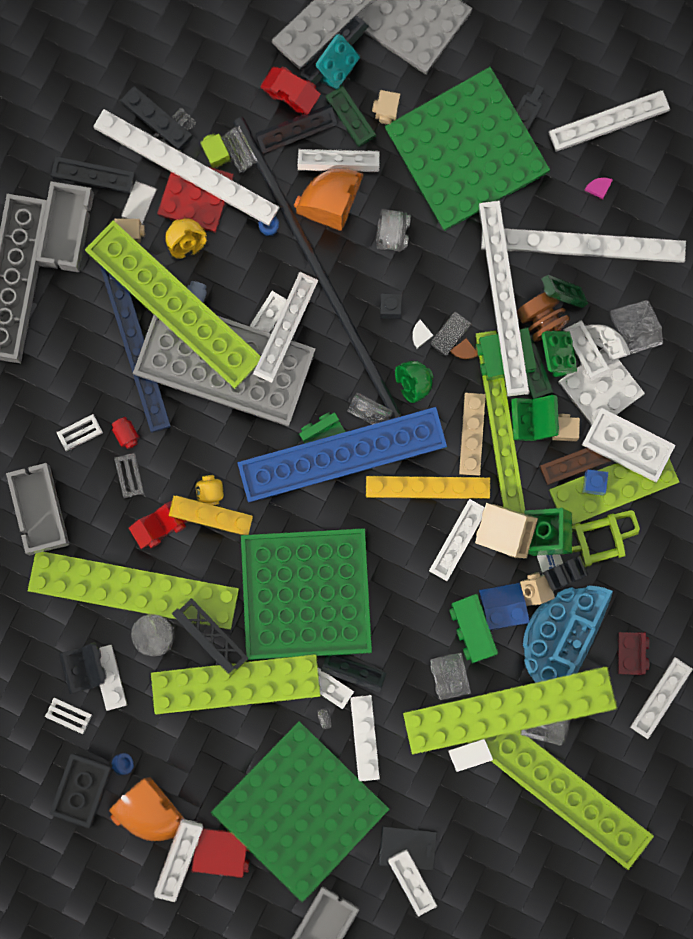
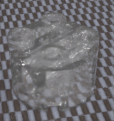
[376,209,411,252]
[131,614,175,657]

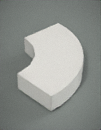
[585,325,630,360]

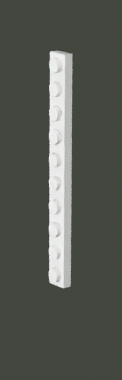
[94,109,279,226]
[479,201,529,396]
[481,229,686,263]

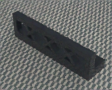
[172,598,249,676]

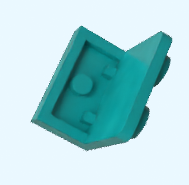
[316,34,360,89]

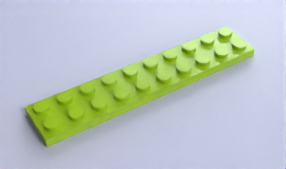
[85,220,261,389]
[28,552,239,630]
[403,667,617,754]
[467,731,654,870]

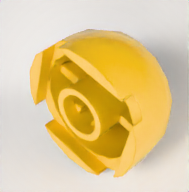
[165,219,207,258]

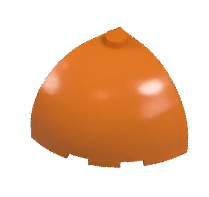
[294,168,363,231]
[109,777,185,841]

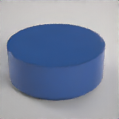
[259,216,279,235]
[112,753,133,775]

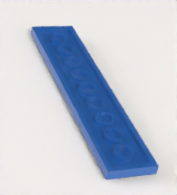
[237,407,447,502]

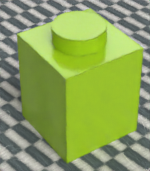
[201,134,230,168]

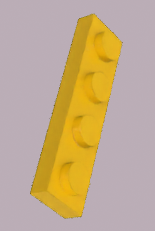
[169,496,253,535]

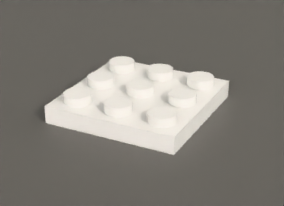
[558,349,645,426]

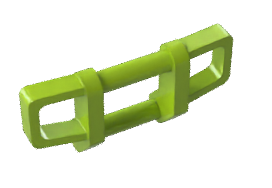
[572,510,640,567]

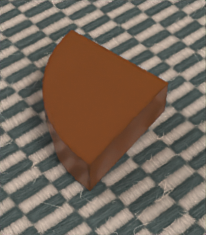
[450,338,478,359]

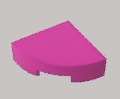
[585,178,612,199]

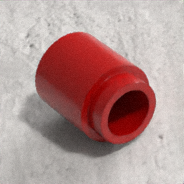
[112,417,140,449]

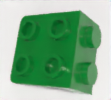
[542,331,577,377]
[511,395,559,441]
[299,412,345,443]

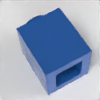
[583,470,608,495]

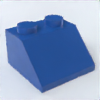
[479,583,529,631]

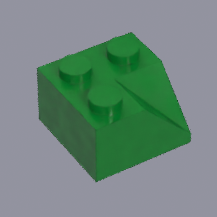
[524,508,572,556]

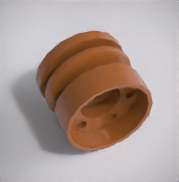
[517,292,571,342]

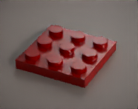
[157,167,234,233]

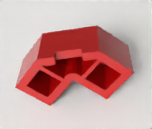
[260,67,321,114]
[129,501,188,549]

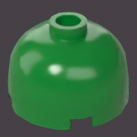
[395,361,433,403]

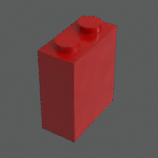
[192,828,249,877]

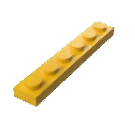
[366,476,490,499]

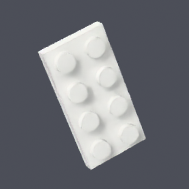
[582,408,675,482]

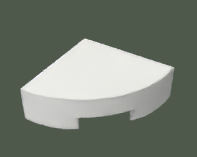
[413,320,433,349]

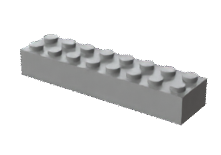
[0,194,47,363]

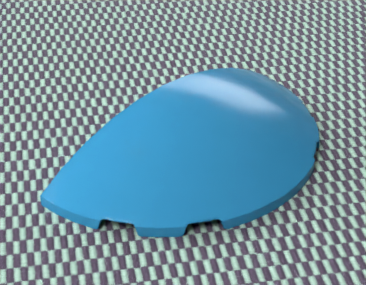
[523,586,613,683]

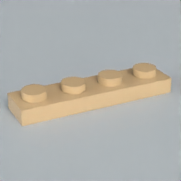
[459,393,486,476]

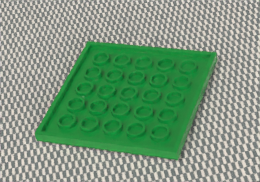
[385,67,550,231]
[241,529,372,660]
[211,722,389,902]

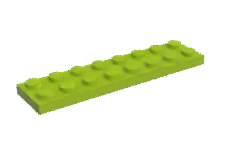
[151,655,321,714]

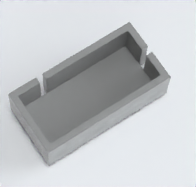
[36,182,94,272]
[6,463,69,556]
[292,886,359,939]

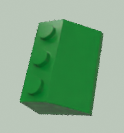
[449,594,498,663]

